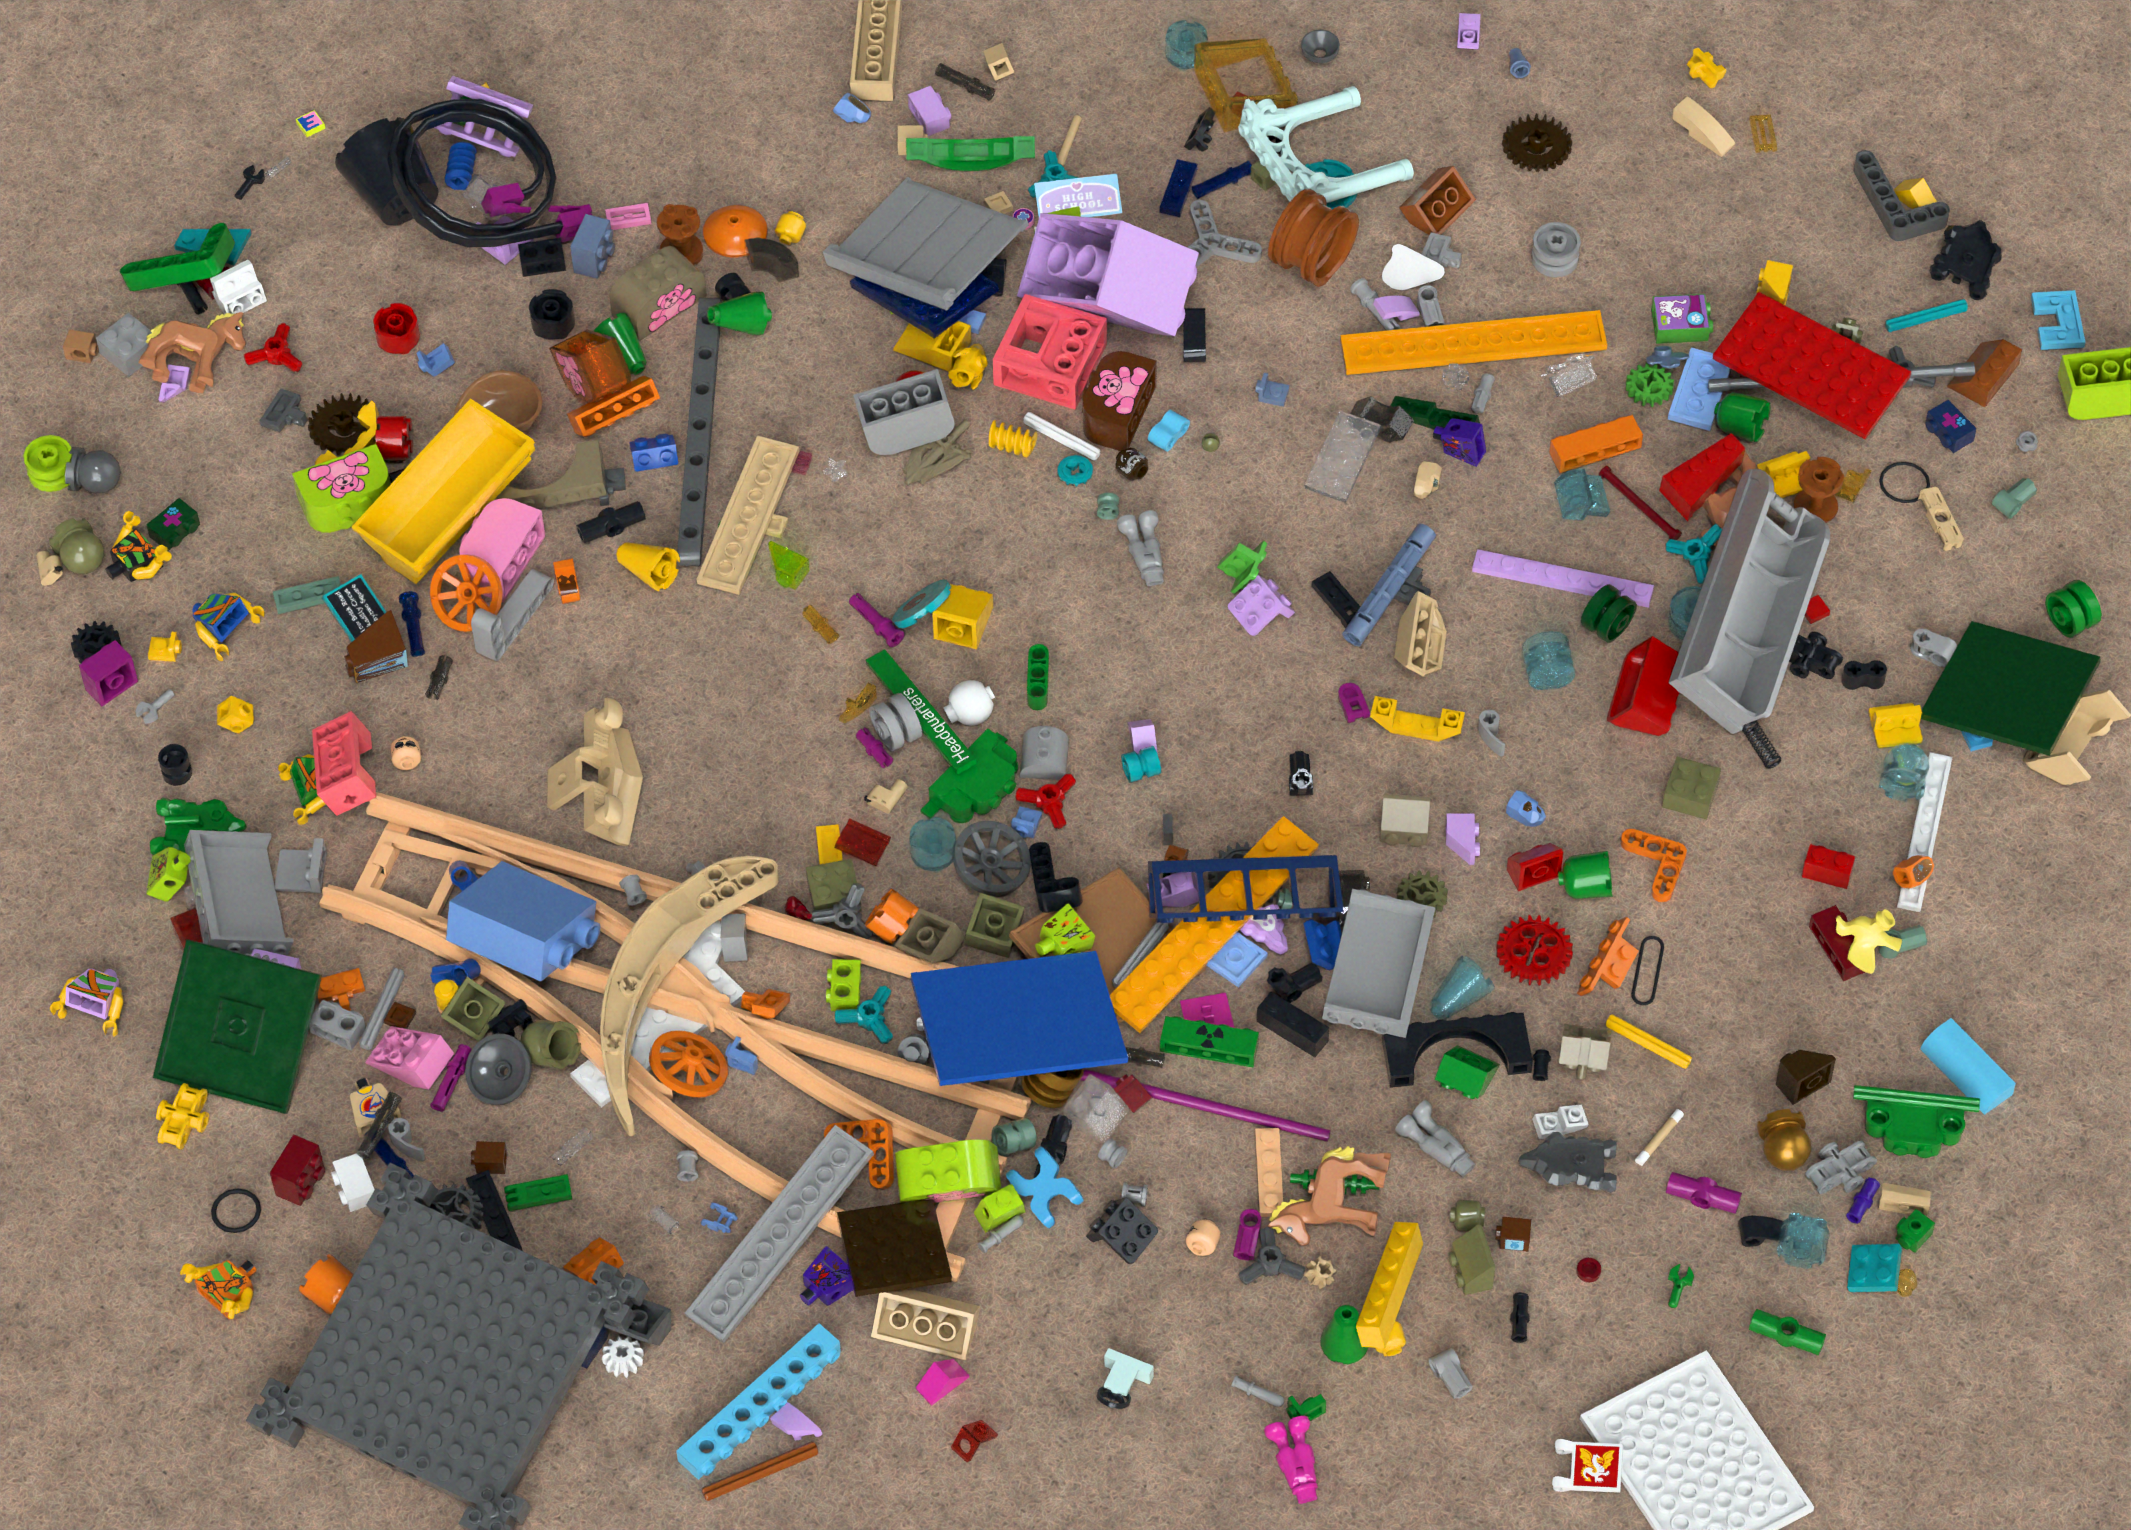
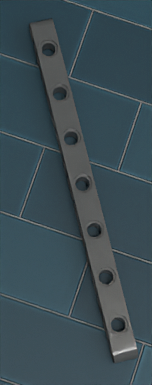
[677,298,722,566]

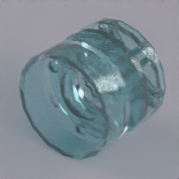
[1522,631,1575,690]

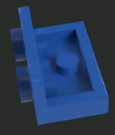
[629,434,678,472]

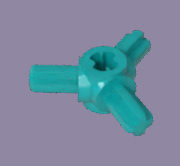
[1028,150,1079,198]
[1666,524,1722,584]
[835,985,893,1044]

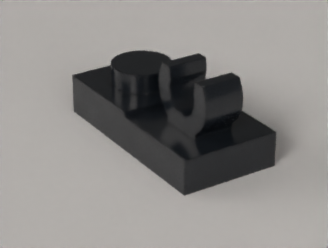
[1184,107,1216,152]

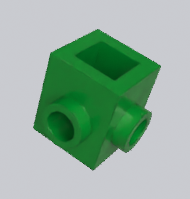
[1896,1209,1935,1253]

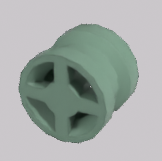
[1097,493,1120,520]

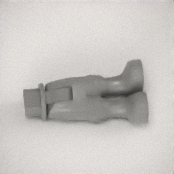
[1117,510,1164,586]
[1395,1100,1476,1177]

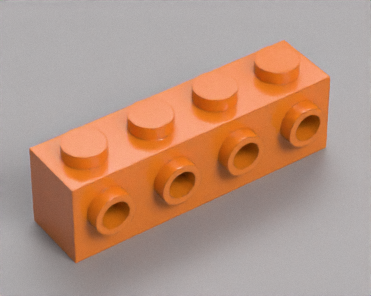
[567,376,660,437]
[1549,415,1643,473]

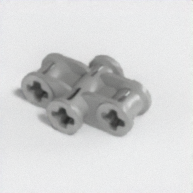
[1805,1140,1877,1194]

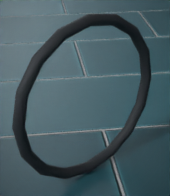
[1879,462,1930,503]

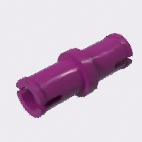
[856,727,893,768]

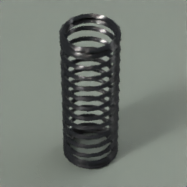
[1742,720,1782,769]

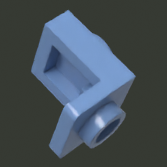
[416,343,455,377]

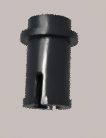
[1532,1049,1551,1081]

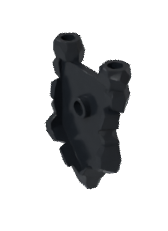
[1929,220,2002,300]

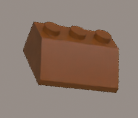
[1399,166,1476,235]
[1947,339,2022,407]

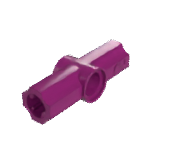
[1666,1172,1742,1214]

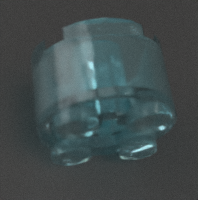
[1165,20,1208,71]
[909,817,956,873]
[1777,1213,1830,1269]

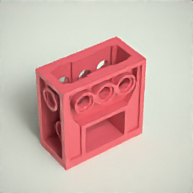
[993,294,1107,410]

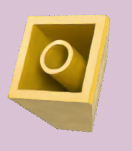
[933,584,993,649]

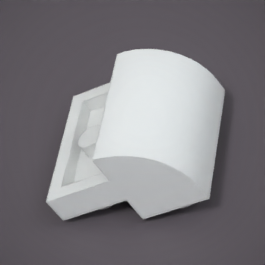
[210,260,267,314]

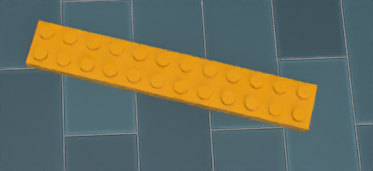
[1340,310,1607,375]
[1110,816,1319,1033]

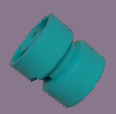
[1121,746,1161,783]

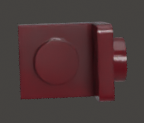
[1114,1074,1152,1113]

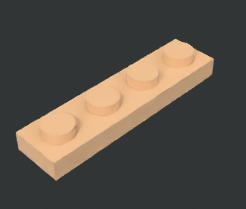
[1255,1128,1283,1217]

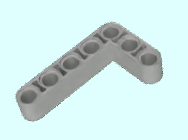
[471,569,554,661]

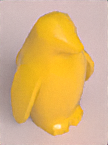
[948,344,988,390]

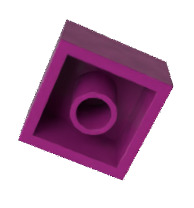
[79,640,138,707]

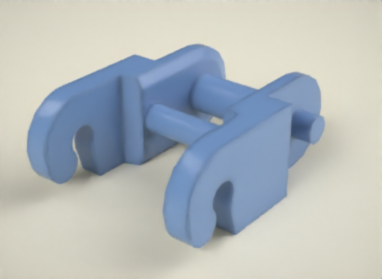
[701,1203,738,1233]

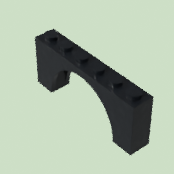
[1382,1012,1533,1088]

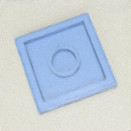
[1206,932,1268,988]

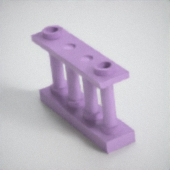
[434,76,533,157]

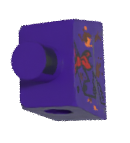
[1433,418,1486,467]
[800,1246,854,1306]

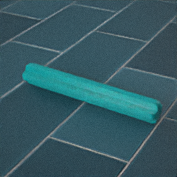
[1885,299,1968,332]

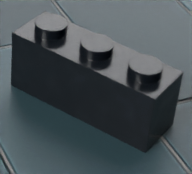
[1257,992,1329,1058]

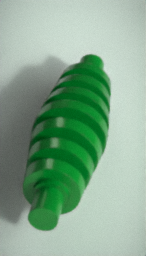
[1290,1169,1380,1195]

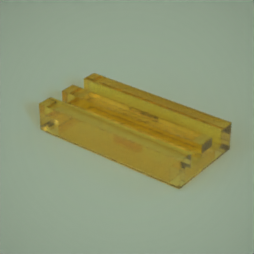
[1749,114,1777,153]

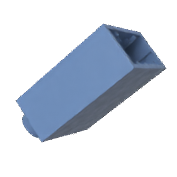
[446,861,600,981]

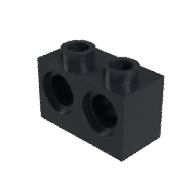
[518,238,566,277]

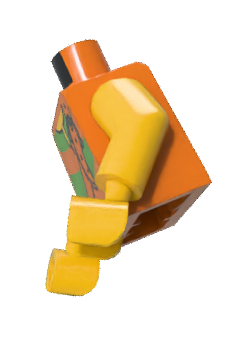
[179,1260,257,1319]

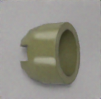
[1202,433,1219,452]

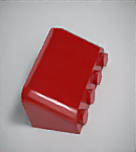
[1607,636,1680,736]

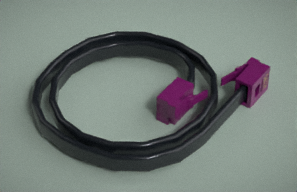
[387,99,593,248]

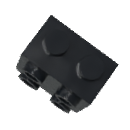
[1086,1197,1158,1264]

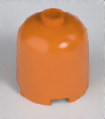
[299,1254,354,1315]

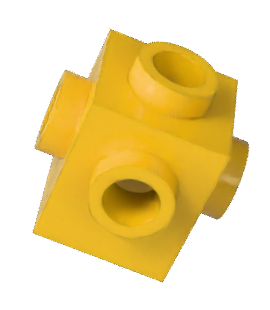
[217,696,254,733]

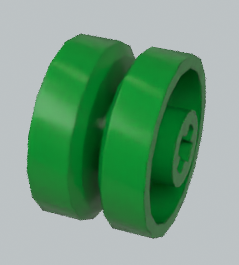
[2045,580,2102,638]

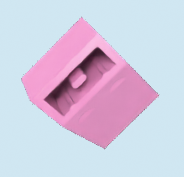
[366,1026,454,1090]

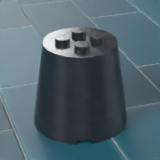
[335,117,439,226]

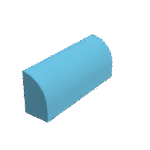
[1920,1018,2016,1115]

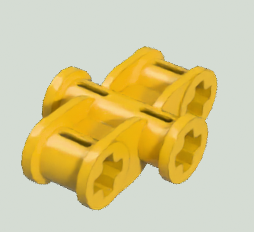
[156,1083,209,1149]

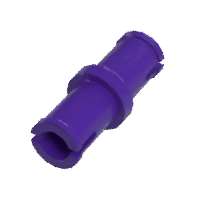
[1846,1177,1880,1224]

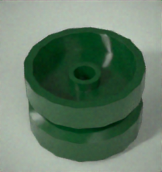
[1581,584,1637,643]

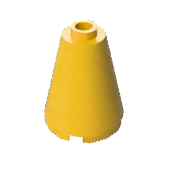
[616,542,680,591]

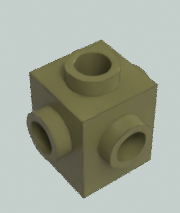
[1831,317,1863,344]

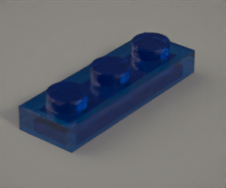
[1159,159,1198,217]

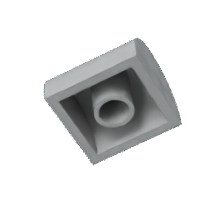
[1020,726,1069,780]

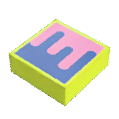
[296,110,325,137]

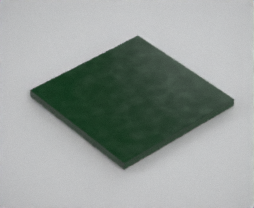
[1921,621,2101,756]
[153,939,322,1114]

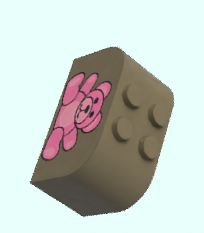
[609,246,707,341]

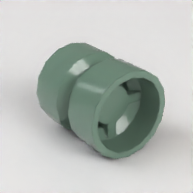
[991,1118,1037,1156]

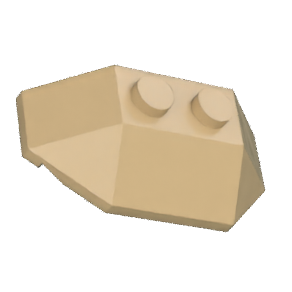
[1394,591,1447,676]

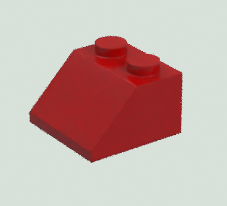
[1507,843,1564,891]

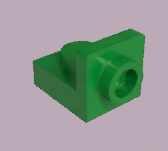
[1286,1394,1326,1421]

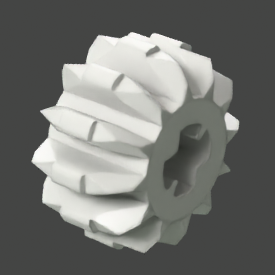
[602,1336,644,1378]

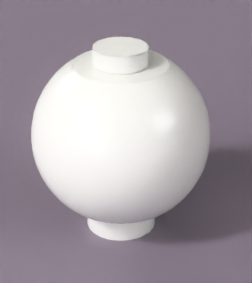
[943,680,995,726]

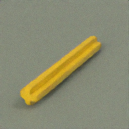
[1606,1014,1692,1069]

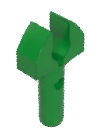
[1668,1264,1694,1308]

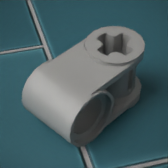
[1910,629,1957,667]

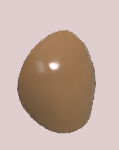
[454,370,543,432]

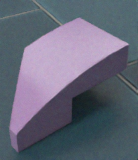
[158,365,191,403]
[770,1402,822,1441]

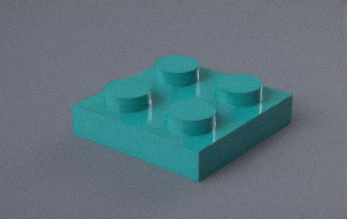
[1847,1244,1902,1292]

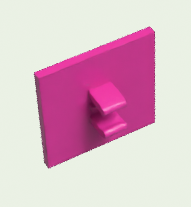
[1180,993,1235,1028]

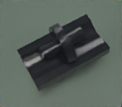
[488,999,533,1037]

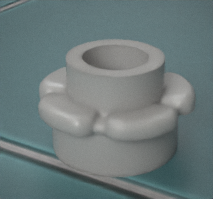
[2016,431,2038,452]

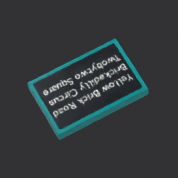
[322,574,386,642]

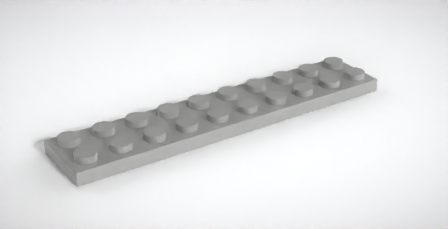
[685,1125,874,1343]

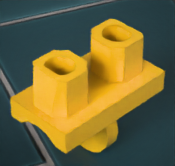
[1687,48,1726,89]

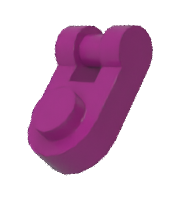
[1338,683,1370,723]

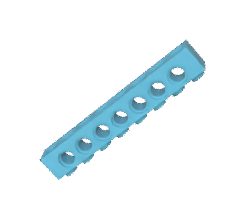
[676,1323,841,1480]

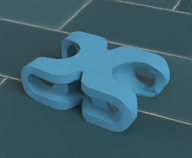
[1006,1146,1084,1229]

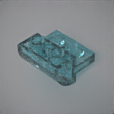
[1554,469,1610,520]

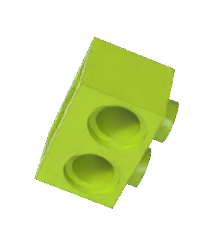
[826,959,862,1011]

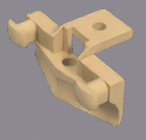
[547,698,643,846]

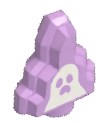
[1240,904,1288,955]

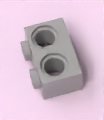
[310,1000,366,1051]

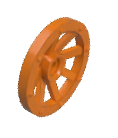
[430,554,502,632]
[649,1031,728,1097]

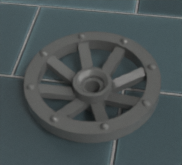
[953,821,1031,896]

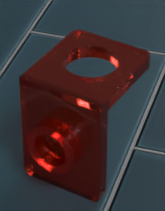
[951,1420,998,1462]

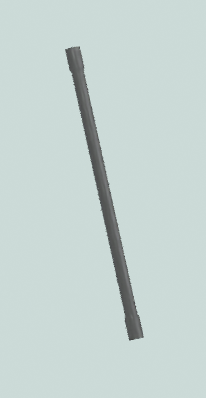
[1708,362,1975,392]

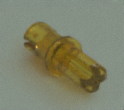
[802,605,839,644]

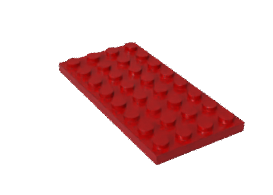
[1712,292,1911,440]

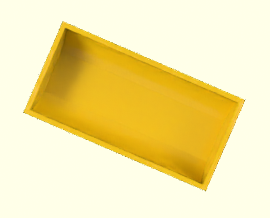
[352,398,535,584]

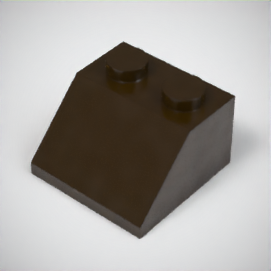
[1775,1050,1836,1105]

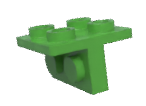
[1217,541,1267,594]

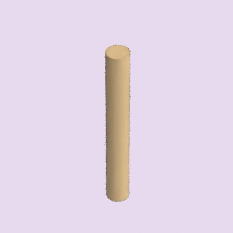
[1057,115,1082,166]

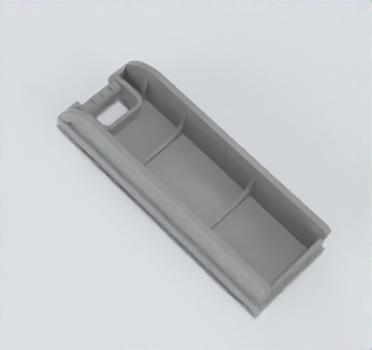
[1669,469,1830,734]

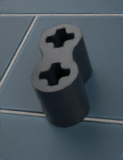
[1841,660,1887,690]

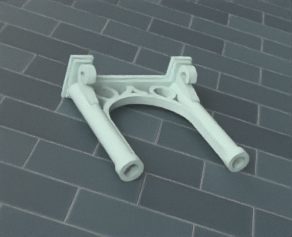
[1238,86,1414,203]

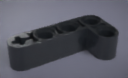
[1029,842,1083,913]

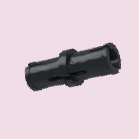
[1510,1292,1530,1343]

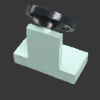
[1096,1348,1154,1409]

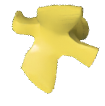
[1836,909,1902,974]

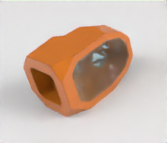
[1893,855,1934,888]

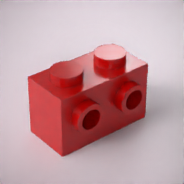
[1802,844,1856,889]

